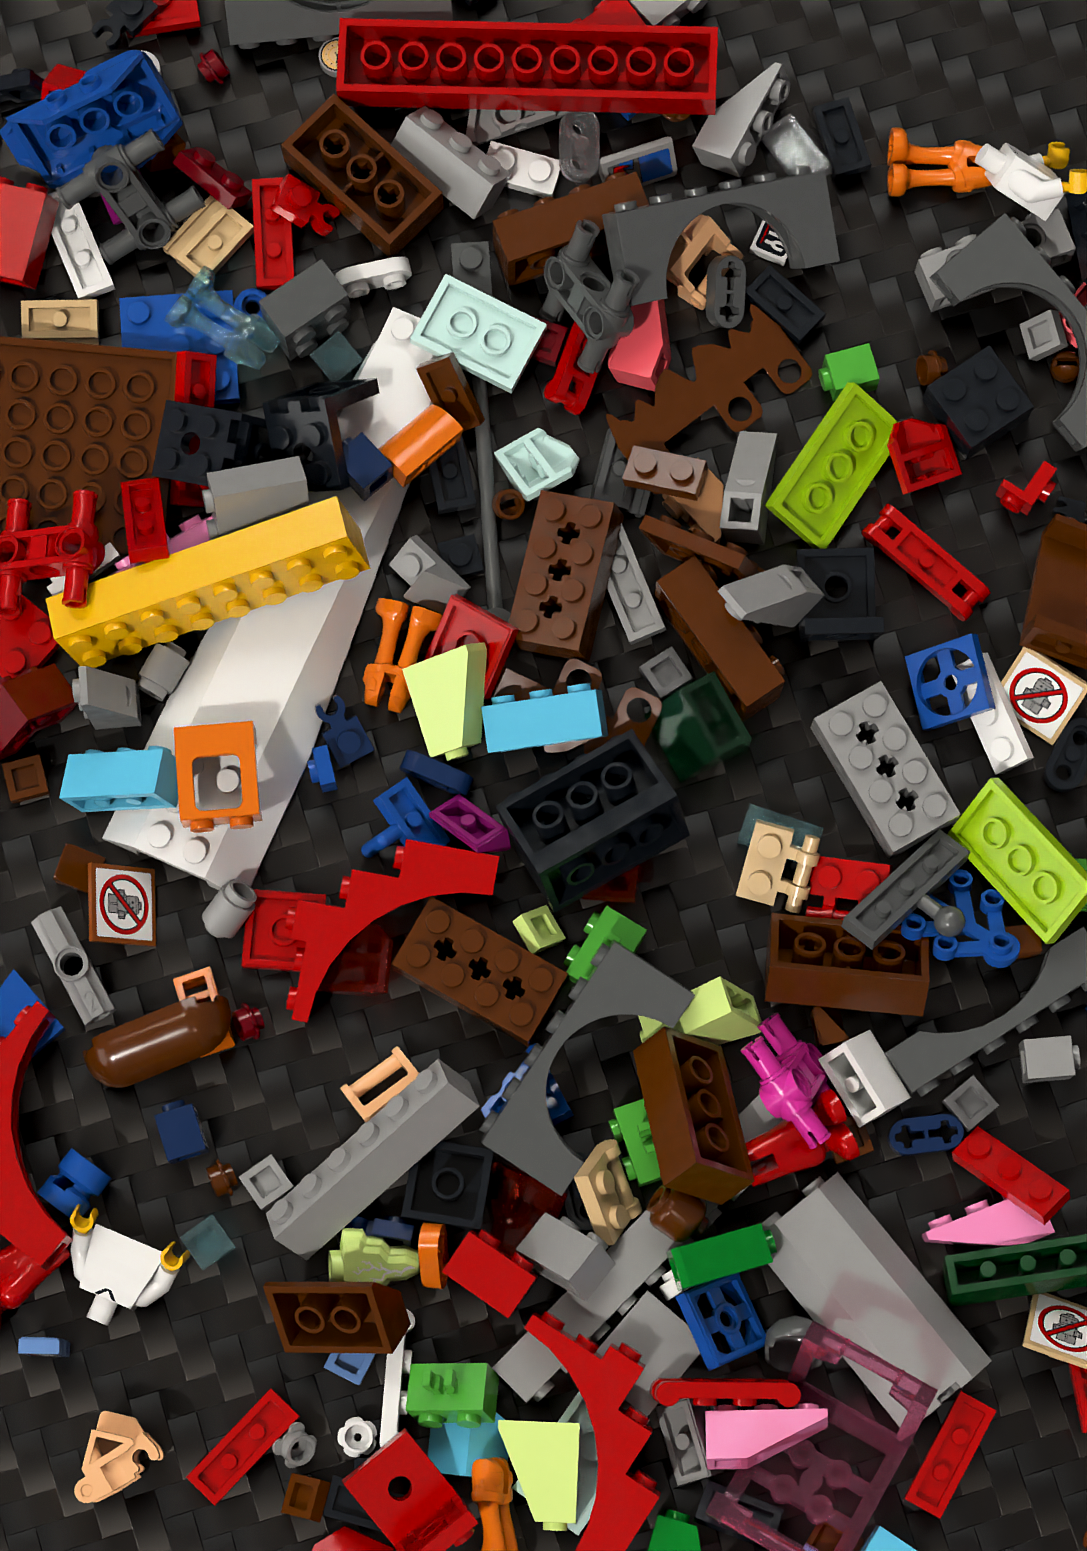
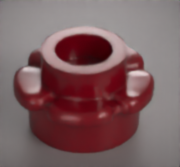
[197,48,231,84]
[231,1003,265,1041]

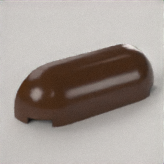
[82,995,231,1088]

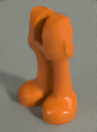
[887,127,992,197]
[363,598,443,714]
[471,1457,519,1551]

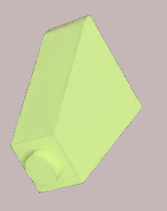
[402,642,487,761]
[638,976,762,1045]
[498,1420,580,1531]

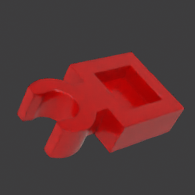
[270,174,340,236]

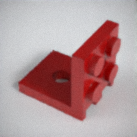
[342,1428,478,1551]

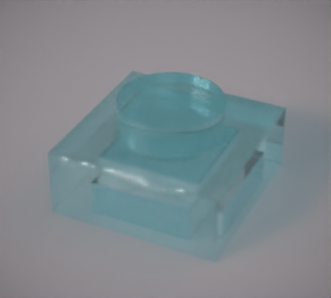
[310,331,363,381]
[180,1214,236,1271]

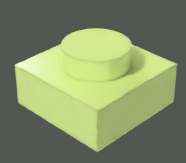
[512,905,566,954]

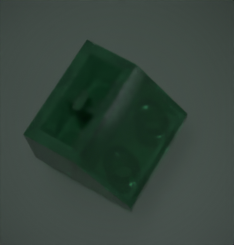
[644,671,752,783]

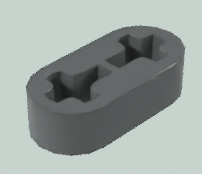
[705,255,746,328]

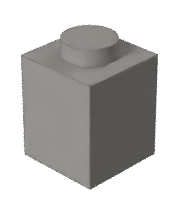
[1018,1036,1080,1083]

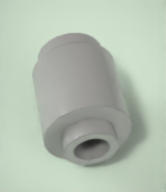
[137,642,189,701]
[202,880,257,938]

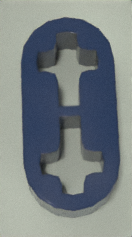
[399,750,474,798]
[887,1114,964,1156]

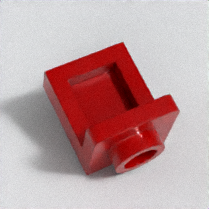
[996,461,1057,515]

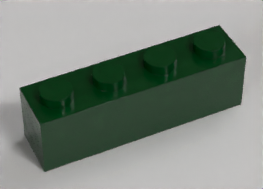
[942,1234,1087,1307]

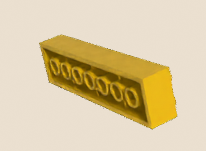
[46,496,370,668]

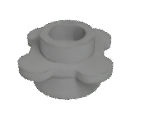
[272,1422,317,1468]

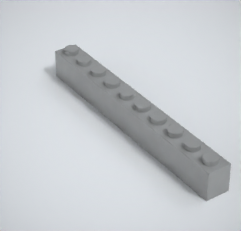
[492,1094,783,1403]

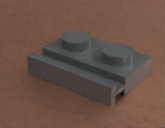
[590,428,651,518]

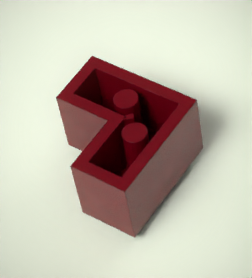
[0,663,78,760]

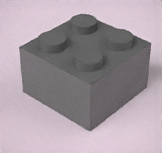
[259,259,352,361]

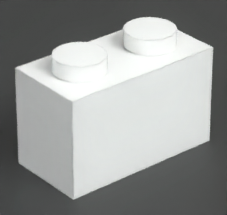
[818,1030,911,1128]

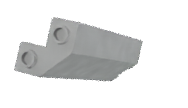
[762,1172,992,1433]

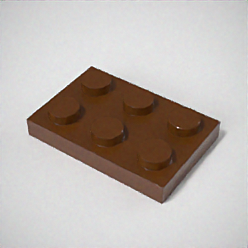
[639,515,760,583]

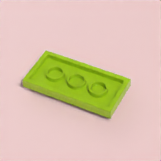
[764,382,898,549]
[947,778,1087,944]

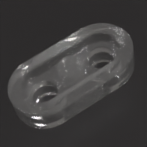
[559,112,600,183]

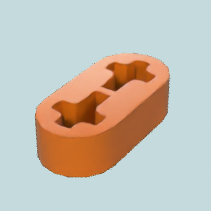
[418,1222,449,1289]

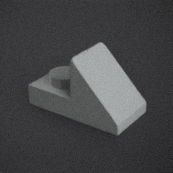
[389,535,471,614]

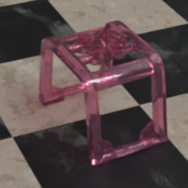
[705,1320,938,1551]

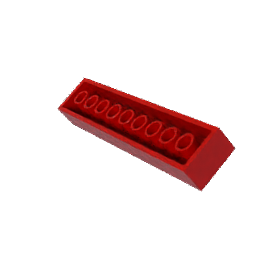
[336,18,718,115]

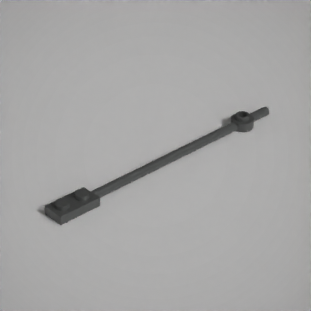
[451,241,511,668]

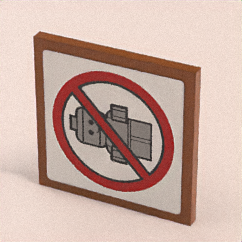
[88,862,156,947]

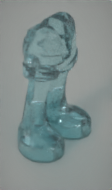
[165,265,280,371]

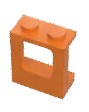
[174,721,262,833]

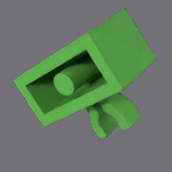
[563,906,647,983]
[608,1099,662,1187]
[406,1363,499,1428]

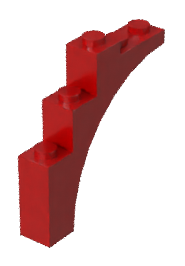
[285,839,500,1022]
[0,1001,73,1271]
[524,1311,661,1551]

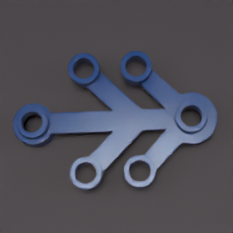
[901,869,1020,968]

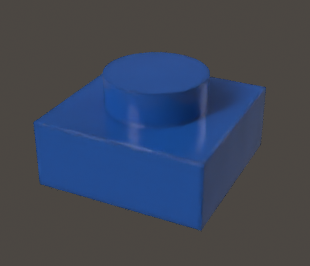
[307,745,338,793]

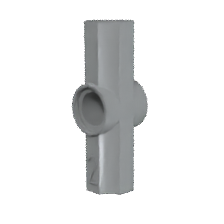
[31,906,116,1026]

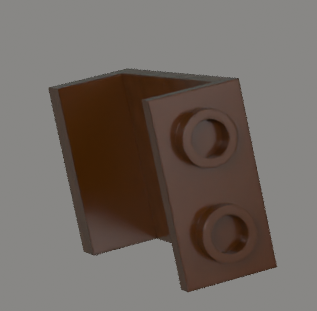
[1019,513,1087,669]

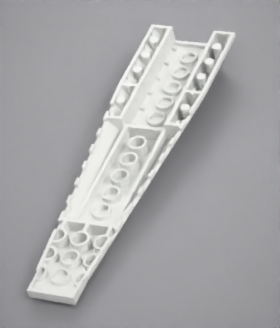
[102,307,437,890]

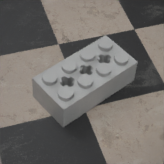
[810,681,961,860]

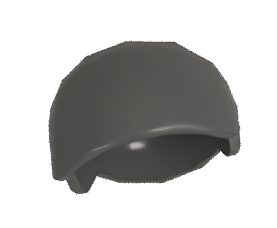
[765,1316,825,1373]

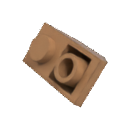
[662,457,724,544]

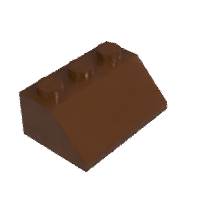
[263,1282,411,1354]

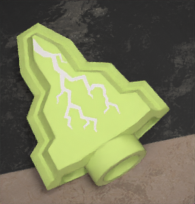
[328,1228,420,1286]

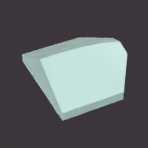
[494,428,580,501]

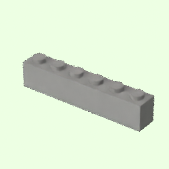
[266,1059,480,1261]

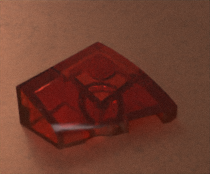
[491,1161,567,1257]

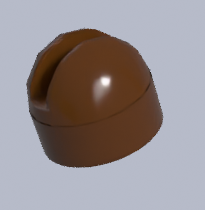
[1050,350,1079,383]
[492,489,525,520]

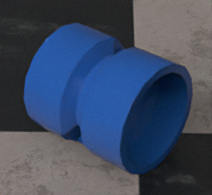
[37,1148,112,1218]

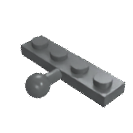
[841,829,970,950]

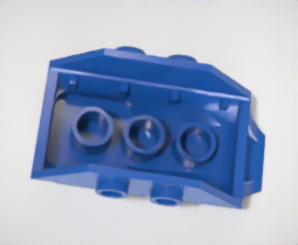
[0,50,183,188]

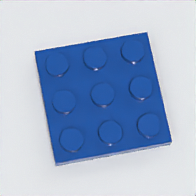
[119,290,240,405]

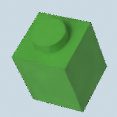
[818,343,880,401]

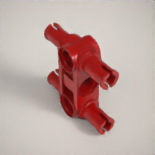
[0,490,105,616]

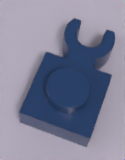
[315,694,374,768]
[345,1216,414,1248]

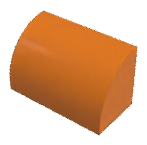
[378,404,463,488]

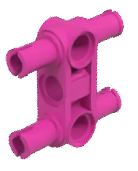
[741,1012,846,1150]

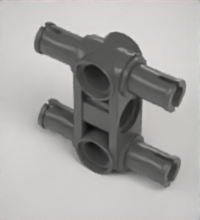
[55,128,206,266]
[539,219,640,374]

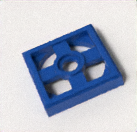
[905,633,996,731]
[675,1273,766,1371]

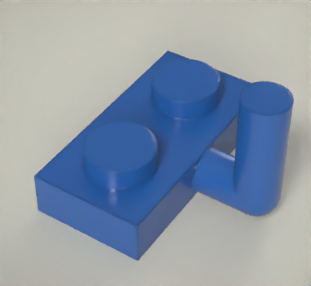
[361,777,451,858]

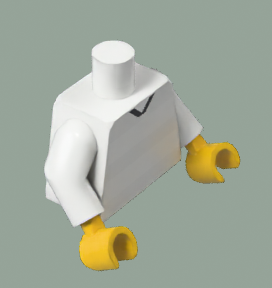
[975,142,1087,221]
[70,1204,190,1326]

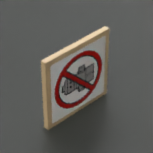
[1001,647,1087,745]
[1022,1293,1087,1369]

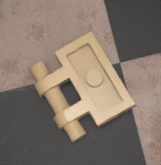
[736,819,821,913]

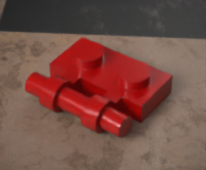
[805,856,893,920]

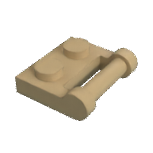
[574,1139,643,1246]

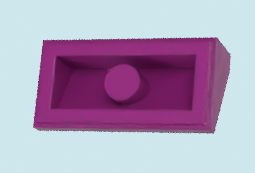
[429,794,511,853]

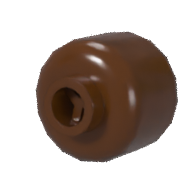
[647,1185,709,1243]

